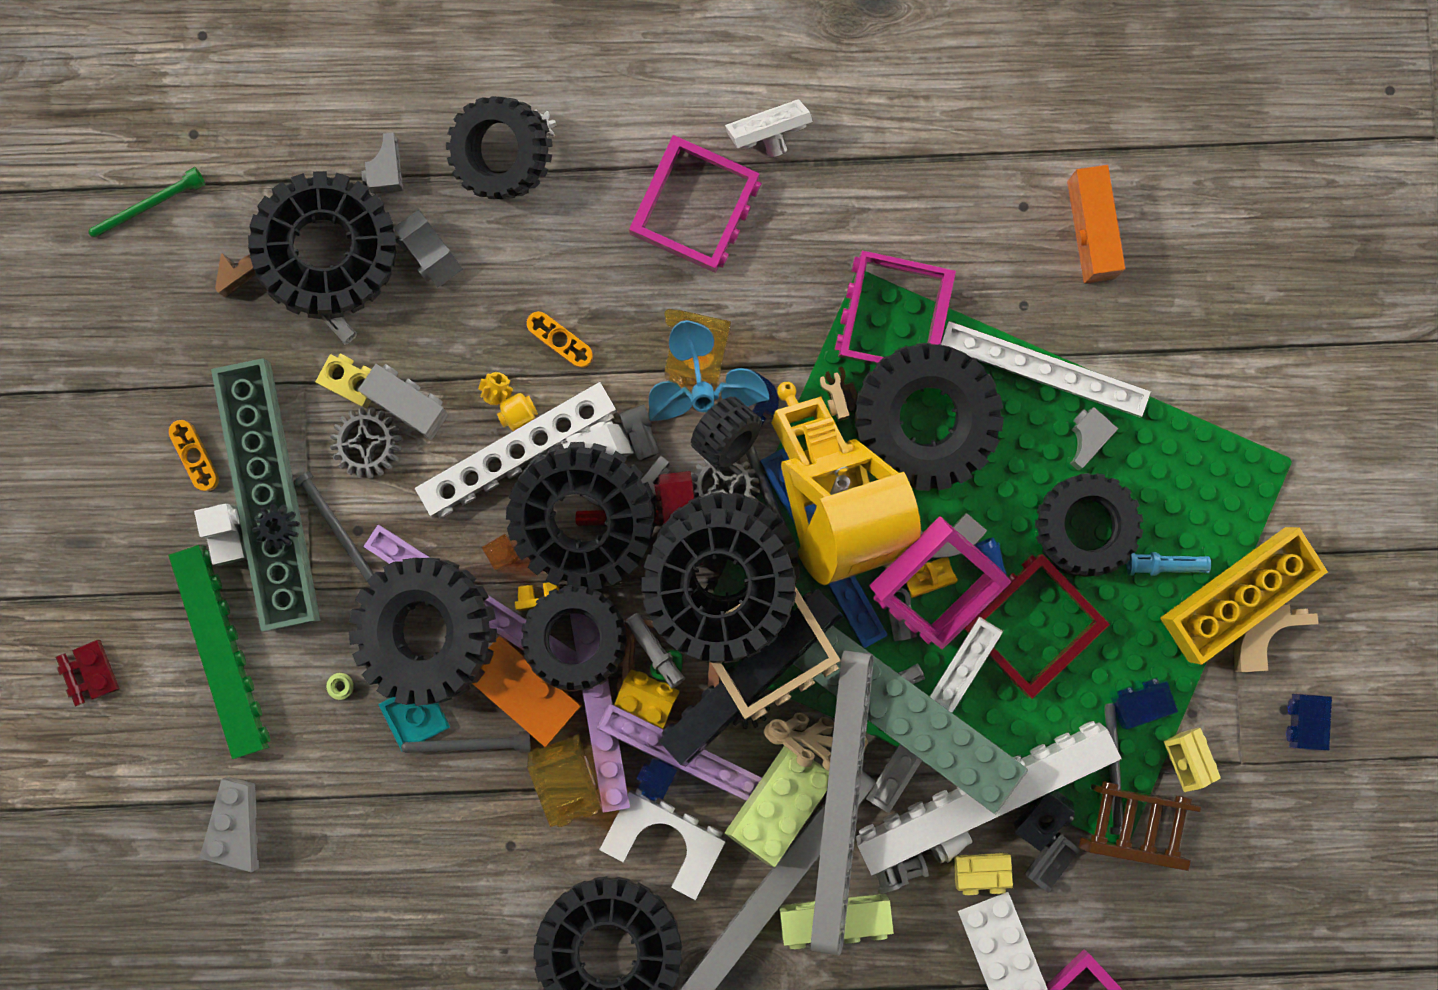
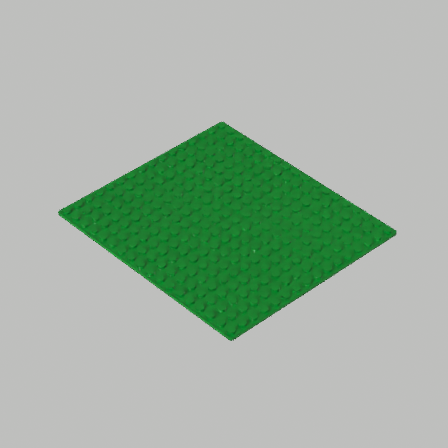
[713,271,1292,843]

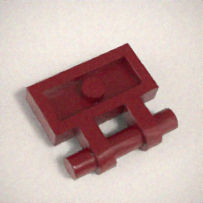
[55,640,120,707]

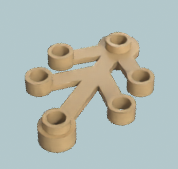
[764,713,868,771]

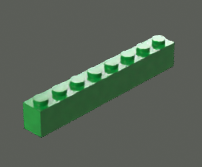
[168,545,270,759]

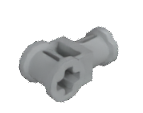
[876,853,929,894]

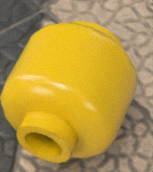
[497,393,538,431]

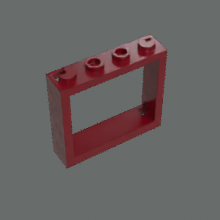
[963,554,1110,699]

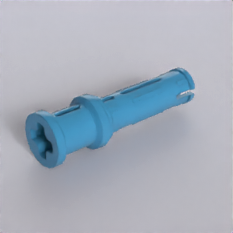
[1126,552,1211,576]

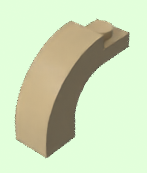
[1234,604,1318,672]

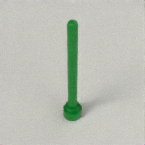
[89,167,206,237]

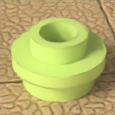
[326,673,354,700]

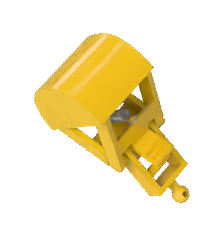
[771,382,921,585]

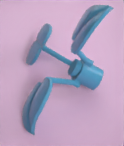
[649,320,769,421]

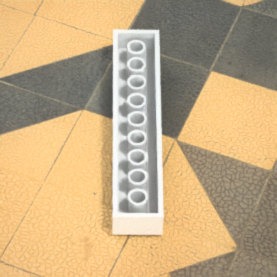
[856,721,1121,875]

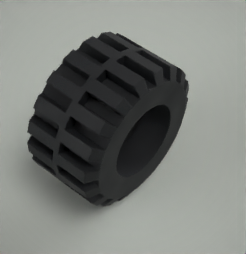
[691,396,762,470]

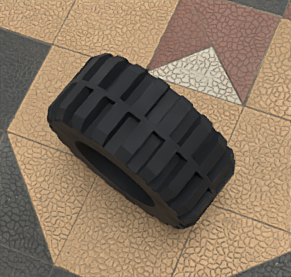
[446,96,553,199]
[1035,473,1143,577]
[521,585,627,692]

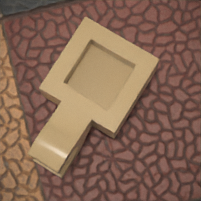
[820,373,849,421]

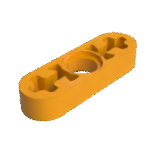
[527,311,593,368]
[169,420,219,492]

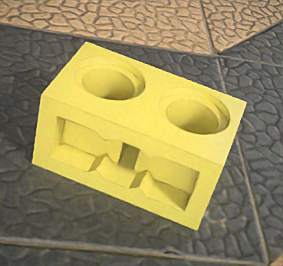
[315,354,372,409]

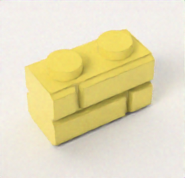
[1164,728,1221,792]
[954,853,1013,895]

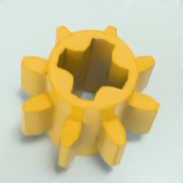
[478,372,513,405]

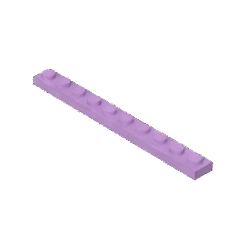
[363,525,578,664]

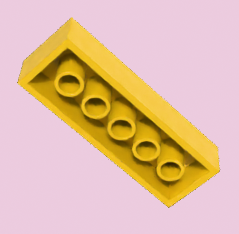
[1160,527,1328,665]

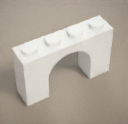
[600,788,725,900]

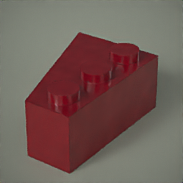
[654,471,703,566]

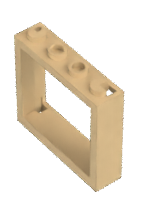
[711,587,841,721]

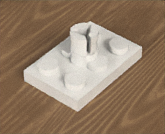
[725,99,813,157]

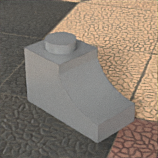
[362,133,403,194]
[1070,407,1118,470]

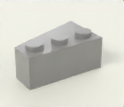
[358,364,449,441]
[199,777,259,872]

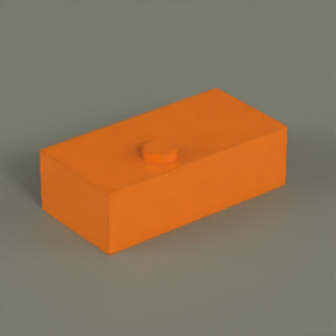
[1067,165,1125,284]
[472,635,582,747]

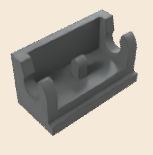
[1024,832,1081,893]

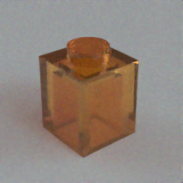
[482,534,520,571]

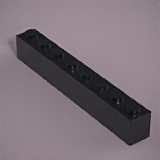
[659,589,843,767]

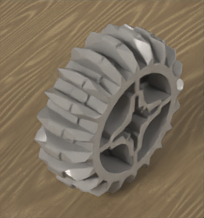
[330,407,402,479]
[691,459,760,500]

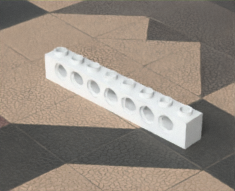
[415,382,617,519]

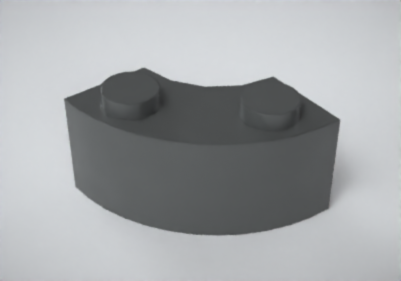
[394,210,463,288]

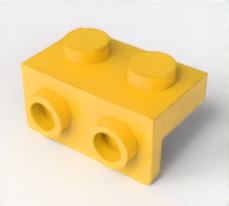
[614,670,680,729]

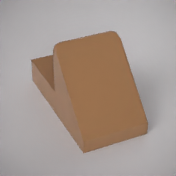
[215,253,256,298]

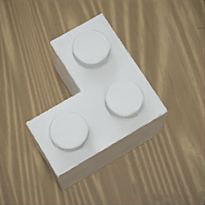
[563,421,635,457]
[194,504,247,566]

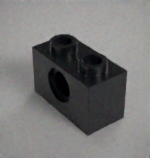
[1014,790,1075,852]

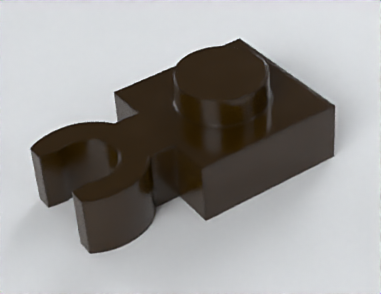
[825,366,857,413]

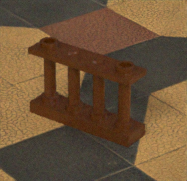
[1079,781,1201,871]

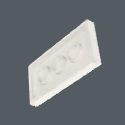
[958,892,1048,990]

